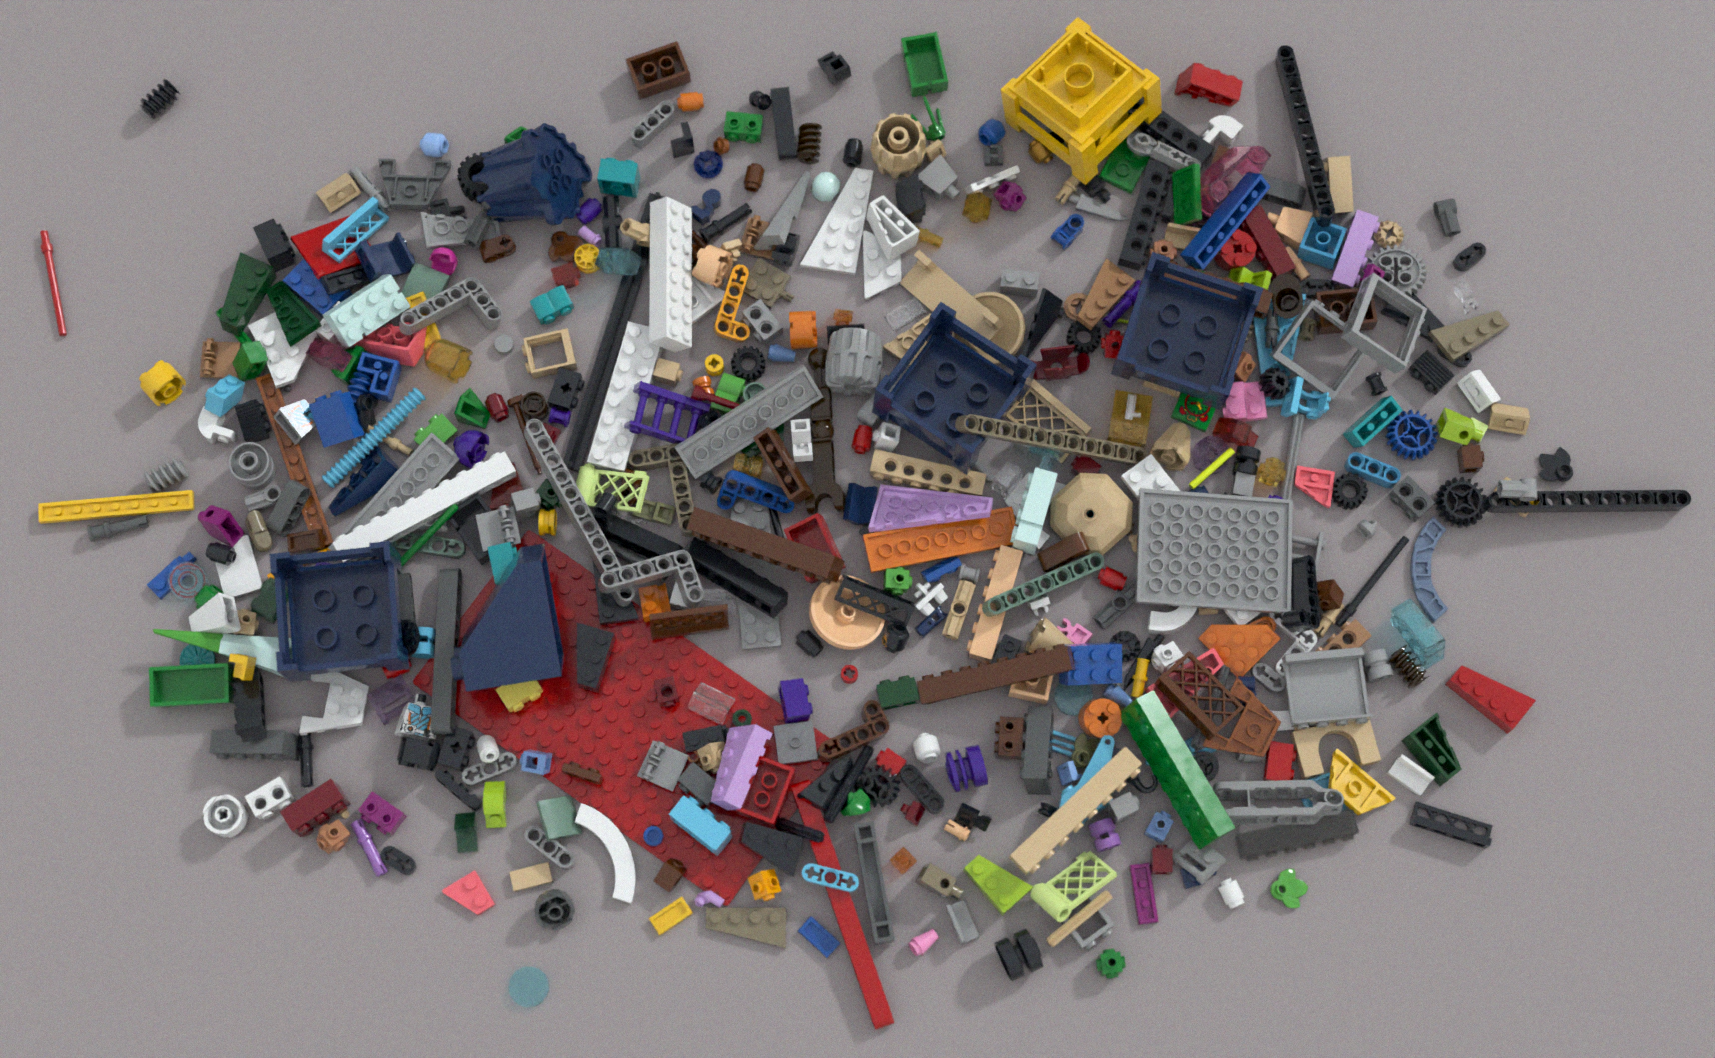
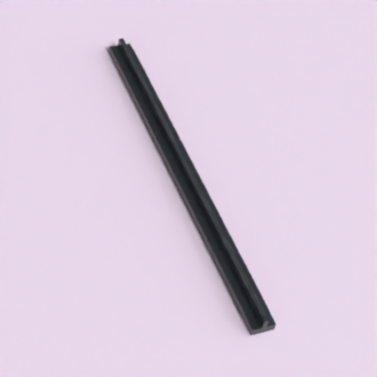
[563,192,664,472]

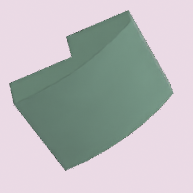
[402,262,450,306]
[536,796,582,841]

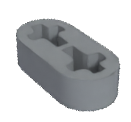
[1251,663,1285,693]

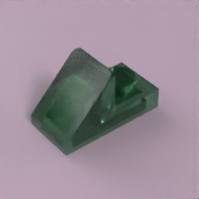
[454,812,478,854]

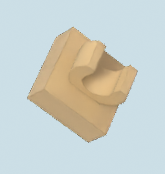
[925,139,947,163]
[720,238,742,262]

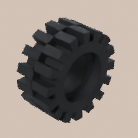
[1066,320,1101,355]
[731,346,765,382]
[1332,473,1368,510]

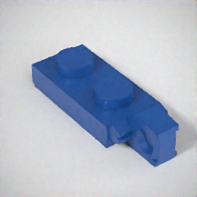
[147,552,197,599]

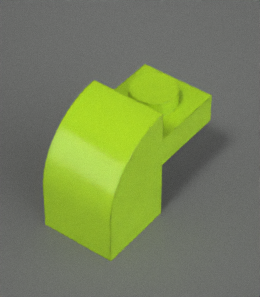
[1228,267,1272,290]
[483,781,507,828]

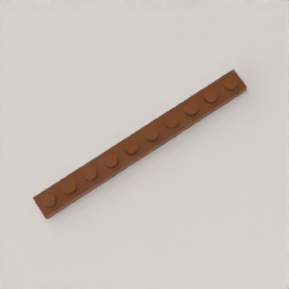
[255,373,334,551]

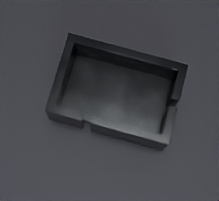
[449,493,491,566]

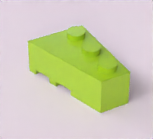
[963,855,1033,916]

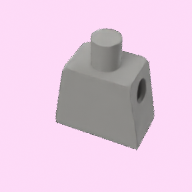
[918,155,960,201]

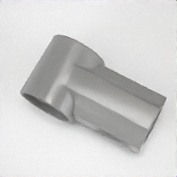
[1497,478,1537,501]
[244,485,282,512]

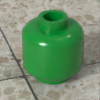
[195,584,224,609]

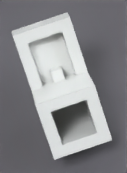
[1202,115,1243,146]
[198,406,238,445]
[790,419,813,462]

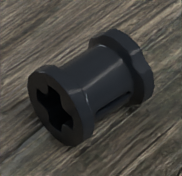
[749,90,772,110]
[1365,372,1388,396]

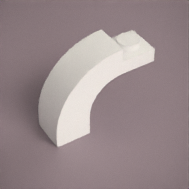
[1147,606,1197,635]

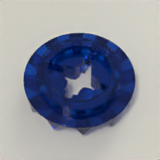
[693,149,723,178]

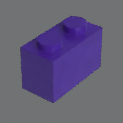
[778,678,813,724]

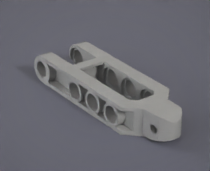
[1213,780,1344,826]

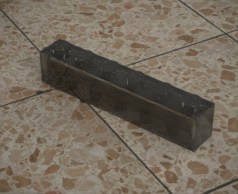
[1235,810,1359,862]

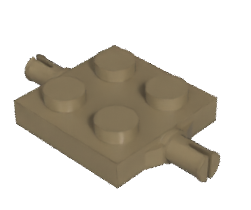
[738,258,794,309]

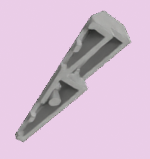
[754,171,811,250]

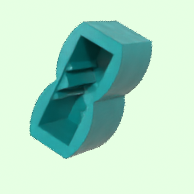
[529,285,574,325]

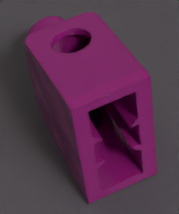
[198,505,245,547]

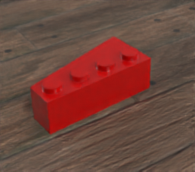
[1445,665,1536,734]

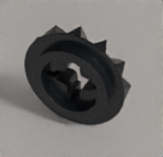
[1110,631,1140,662]
[1193,751,1219,782]

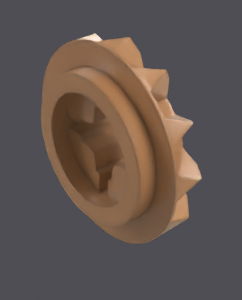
[1064,293,1087,322]

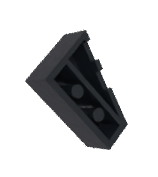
[577,623,616,693]

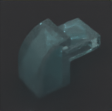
[1029,433,1060,471]

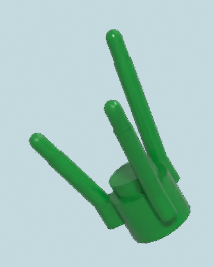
[911,96,946,141]

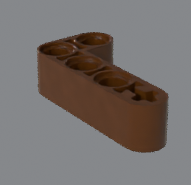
[817,700,890,762]

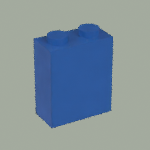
[309,390,365,448]

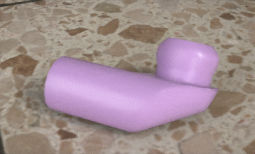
[694,890,725,908]

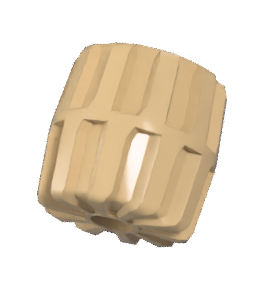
[871,113,926,179]

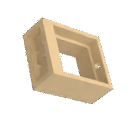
[521,328,577,379]

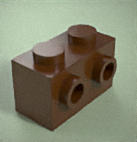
[994,716,1024,760]

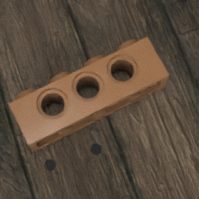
[1316,619,1372,651]

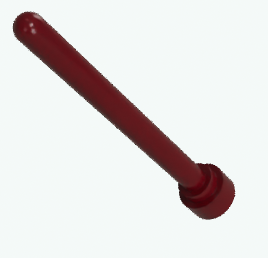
[691,384,740,409]

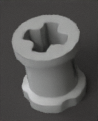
[958,563,981,584]

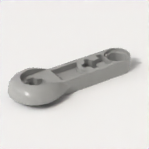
[1126,132,1201,170]

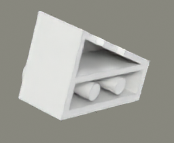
[866,195,920,261]

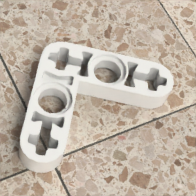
[1268,613,1317,678]

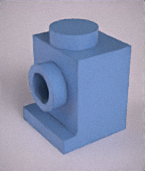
[520,749,553,775]
[1144,811,1174,844]

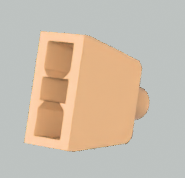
[1268,207,1313,250]

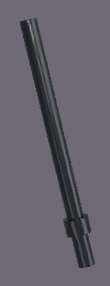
[1335,536,1409,627]

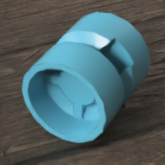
[410,627,436,659]

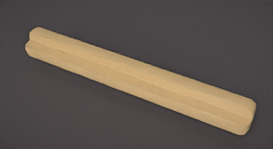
[1046,890,1112,947]

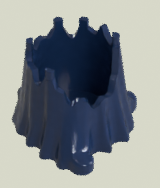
[472,123,592,226]

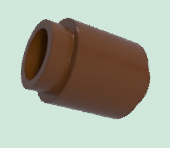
[743,163,765,192]

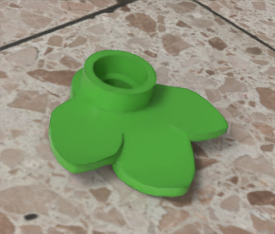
[1270,869,1308,908]

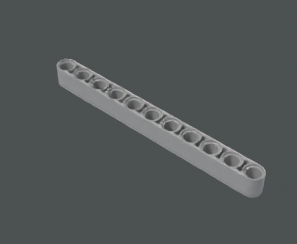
[524,419,635,607]

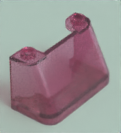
[1200,145,1272,218]

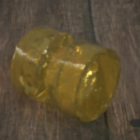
[733,453,763,479]

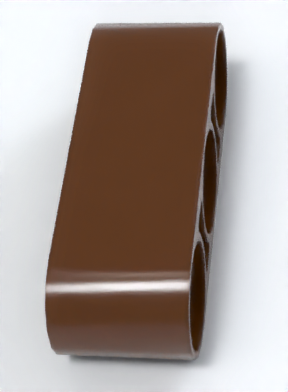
[1037,532,1090,573]

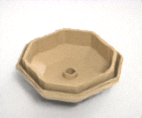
[1050,473,1133,556]

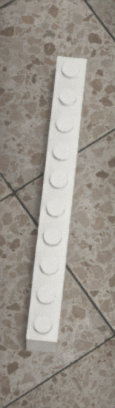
[332,451,517,563]

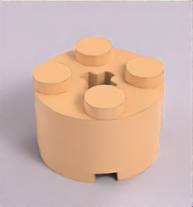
[692,245,733,288]

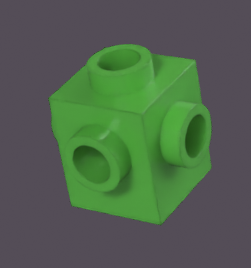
[883,567,912,596]

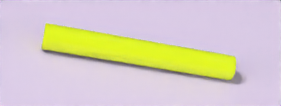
[1188,447,1235,489]

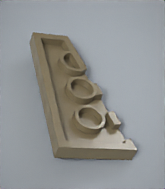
[1428,310,1510,363]
[706,908,786,949]

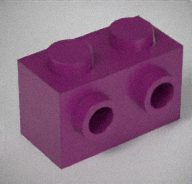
[358,791,407,836]

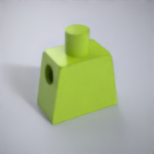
[1436,407,1483,445]

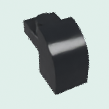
[818,51,851,86]
[771,232,801,267]

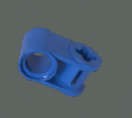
[1050,214,1084,250]

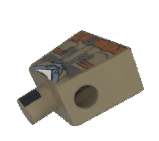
[915,863,963,900]

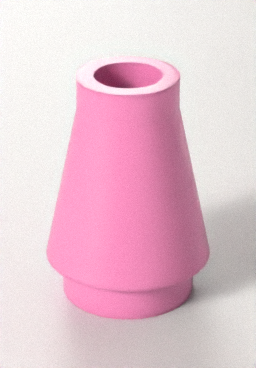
[908,929,939,956]

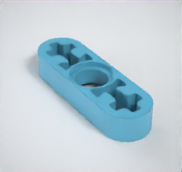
[802,863,859,892]

